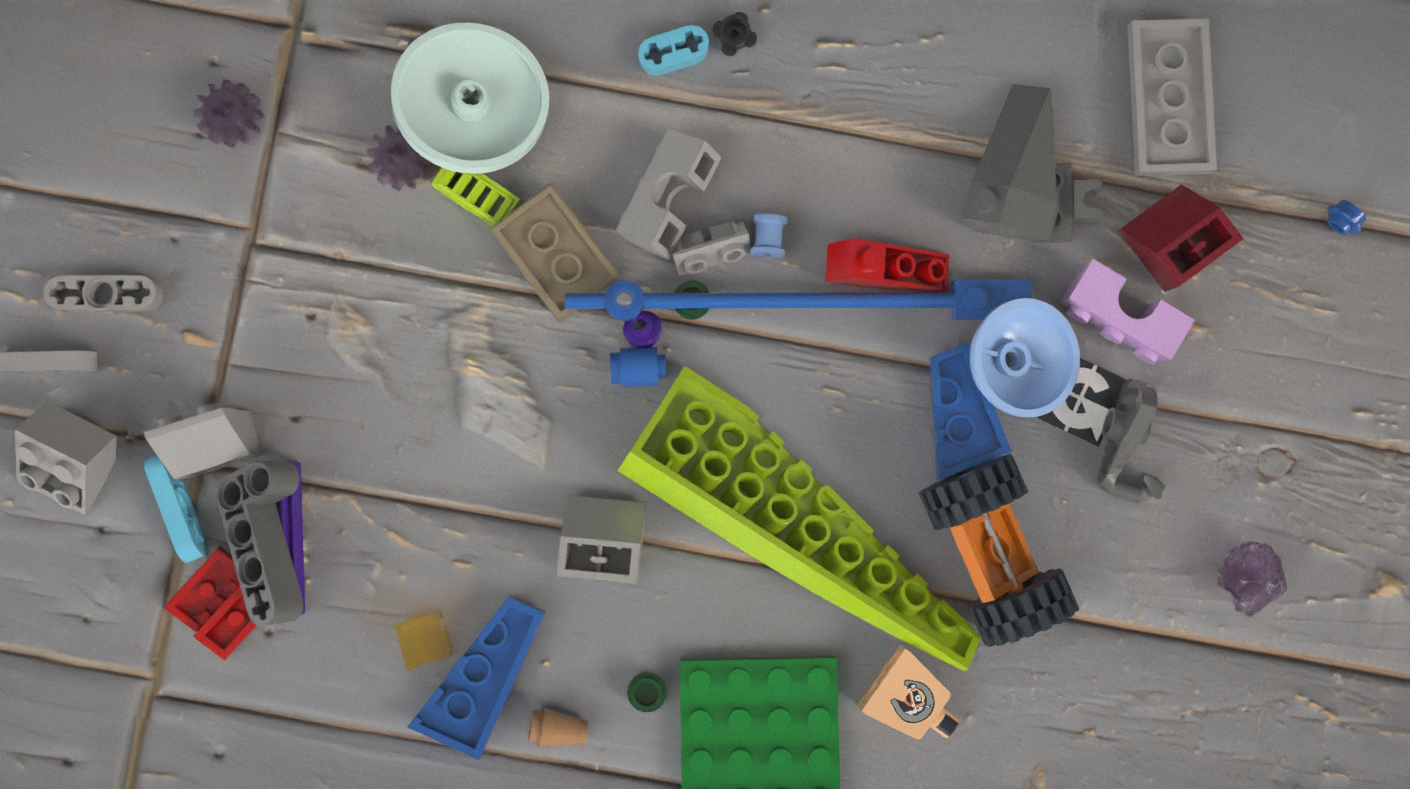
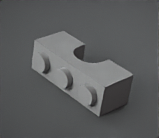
[615,128,722,260]

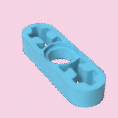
[144,454,208,563]

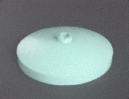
[391,22,549,174]

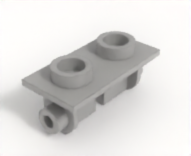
[672,220,751,276]

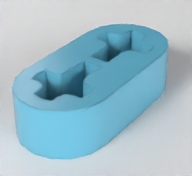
[638,25,709,76]

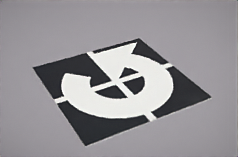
[1036,358,1127,447]

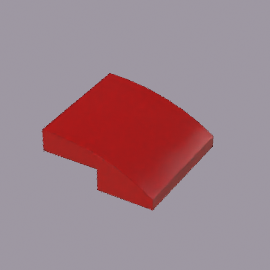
[164,545,257,661]

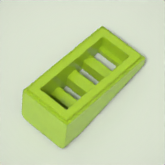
[431,168,521,227]

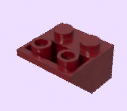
[1118,184,1244,292]

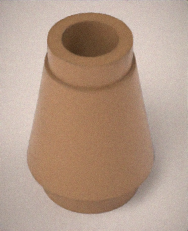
[528,707,588,747]

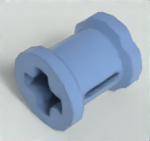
[750,214,787,258]

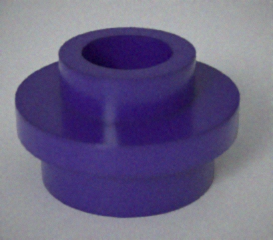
[623,310,662,348]

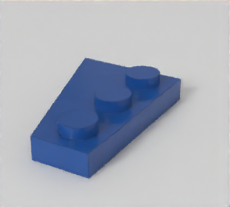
[929,343,1012,480]

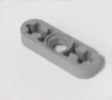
[43,275,164,312]
[0,350,98,375]

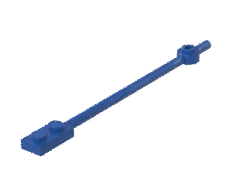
[565,280,1032,321]

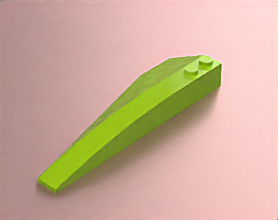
[617,366,981,671]

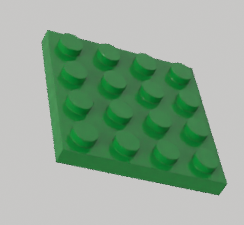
[679,656,840,789]

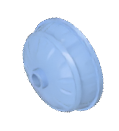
[969,298,1080,417]

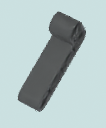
[216,461,303,626]

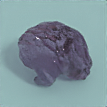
[1217,541,1287,617]

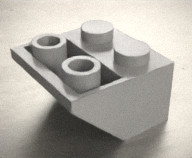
[15,401,117,515]
[144,403,263,479]
[556,495,646,584]

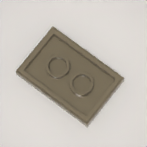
[489,183,621,323]

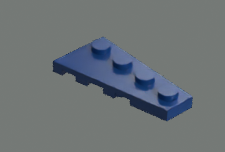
[407,596,546,760]

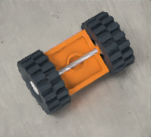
[919,454,1079,647]

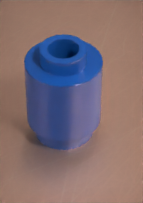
[610,347,667,387]

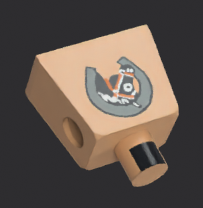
[857,644,959,740]

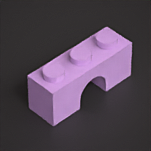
[1059,259,1195,365]

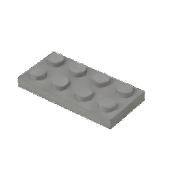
[1127,18,1217,176]

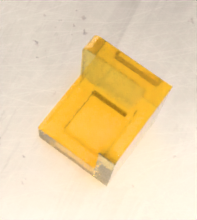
[395,610,452,671]

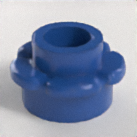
[1327,200,1366,235]

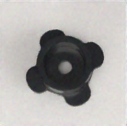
[713,12,757,56]

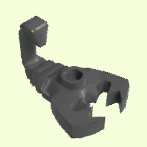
[1098,379,1165,503]

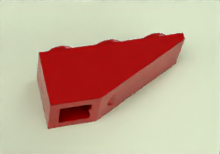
[825,238,950,292]

